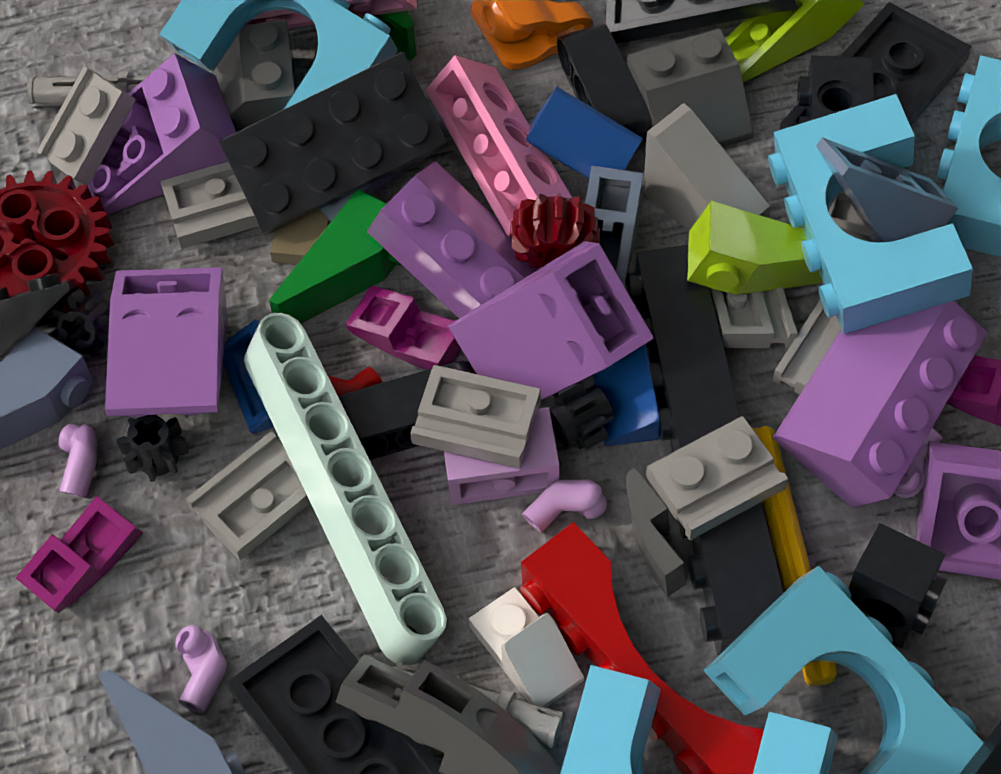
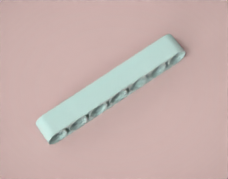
[244,313,447,665]

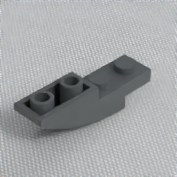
[336,654,562,774]

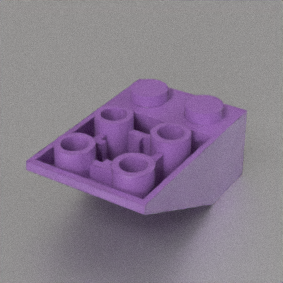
[88,53,236,215]
[448,241,654,400]
[105,267,228,417]

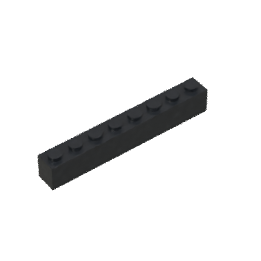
[627,245,784,657]

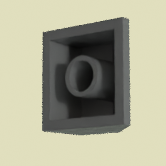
[198,20,297,133]
[627,28,754,147]

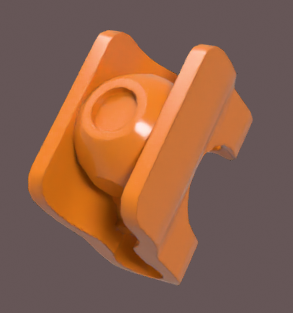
[470,0,593,70]

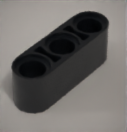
[556,23,652,139]
[338,361,476,460]

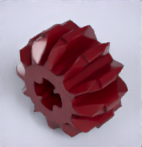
[509,193,600,269]

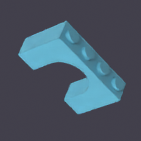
[159,0,397,109]
[936,55,1001,257]
[768,94,973,334]
[703,566,984,774]
[561,665,838,774]

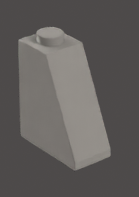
[644,103,770,231]

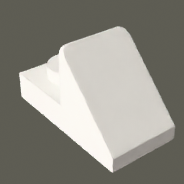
[468,587,584,708]

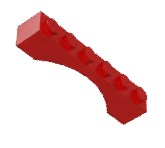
[520,522,764,774]

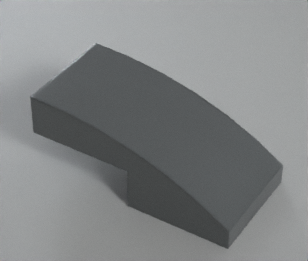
[625,467,686,597]

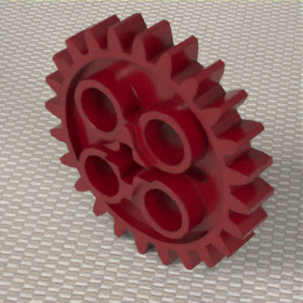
[0,170,115,318]

